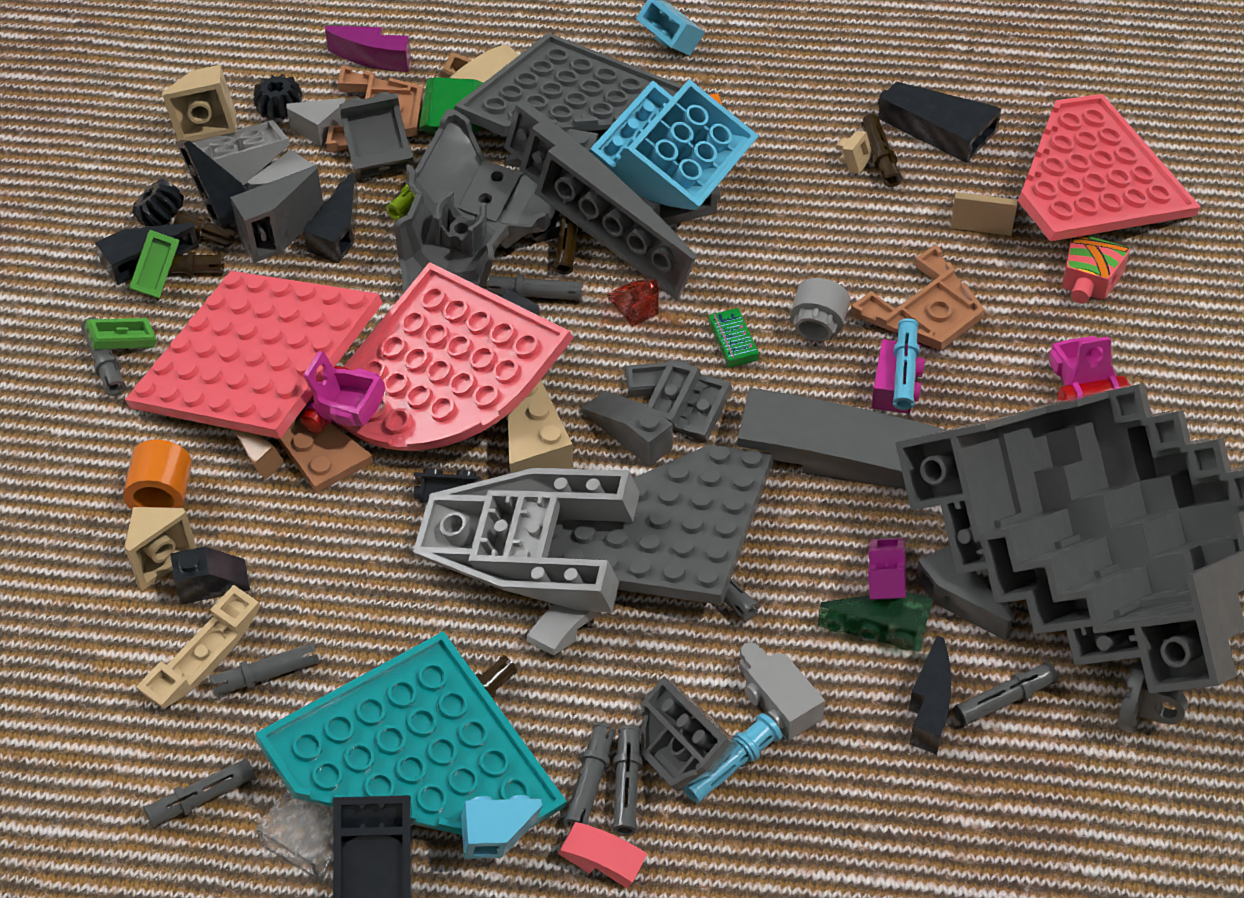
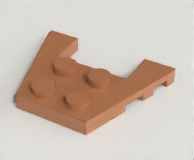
[326,66,424,152]
[851,244,985,351]

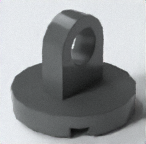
[1118,660,1188,734]

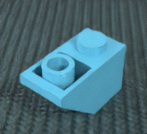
[461,795,542,859]

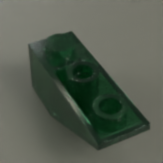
[818,592,933,652]

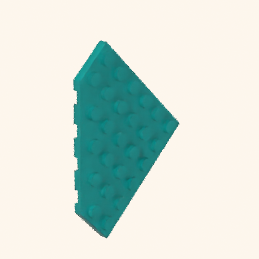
[255,631,567,835]

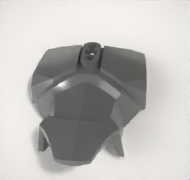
[394,109,557,294]

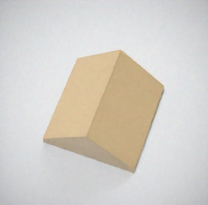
[951,192,1018,236]
[125,507,197,591]

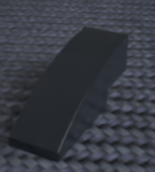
[909,636,951,755]

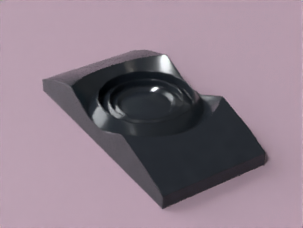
[333,795,413,898]

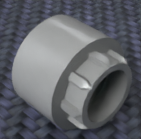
[790,278,850,341]

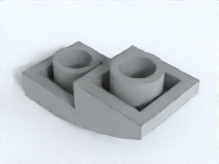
[526,604,599,655]

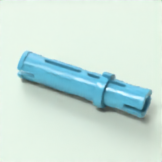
[893,318,920,410]

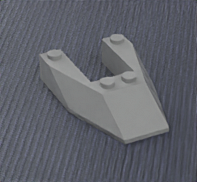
[413,468,640,612]

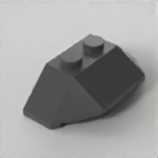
[641,676,739,791]

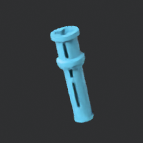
[683,713,782,804]

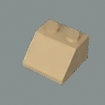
[162,65,236,142]

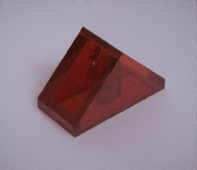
[606,278,659,327]

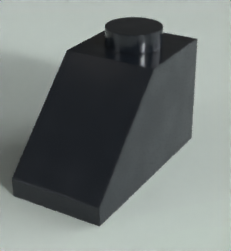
[170,546,250,605]

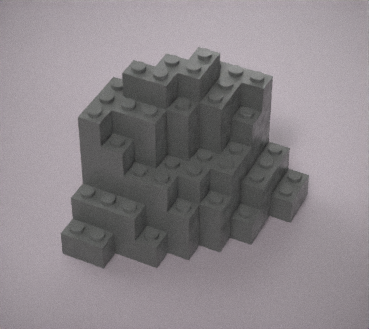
[895,383,1244,694]

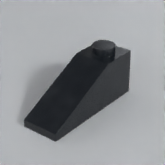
[175,140,249,227]
[95,222,199,286]

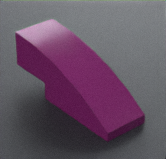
[325,26,411,72]
[868,537,906,599]

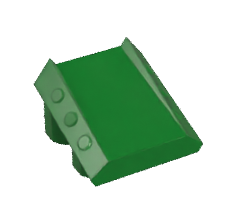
[419,77,484,136]

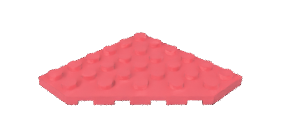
[1018,94,1201,241]

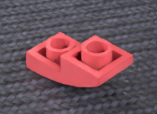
[558,822,647,888]

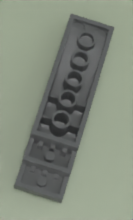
[504,99,697,300]
[737,388,946,489]

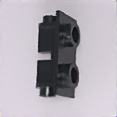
[414,468,483,503]

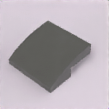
[647,360,733,442]

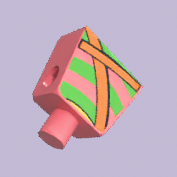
[1062,235,1131,304]

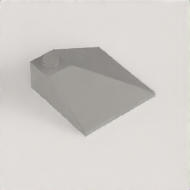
[192,120,290,186]

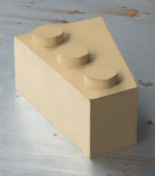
[508,380,574,473]

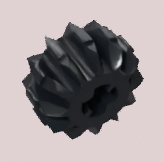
[253,73,303,121]
[132,179,184,227]

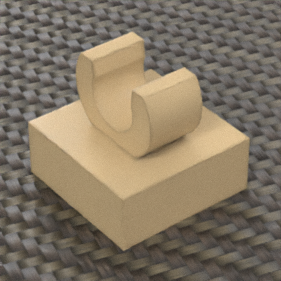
[835,131,873,173]

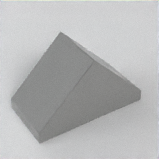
[287,98,345,146]

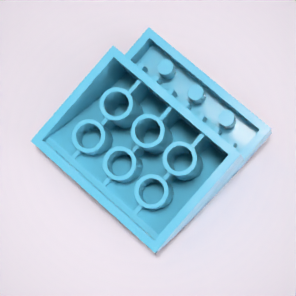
[589,79,759,210]

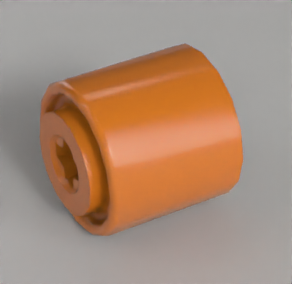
[123,439,192,510]

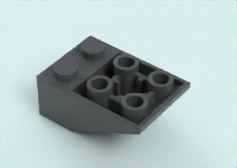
[230,165,324,263]

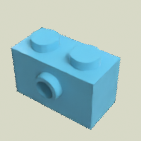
[636,0,705,56]

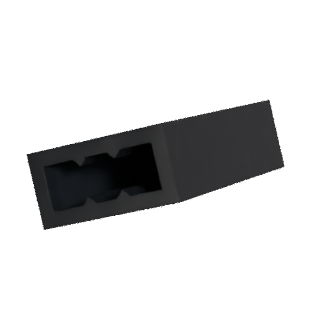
[877,81,1001,163]

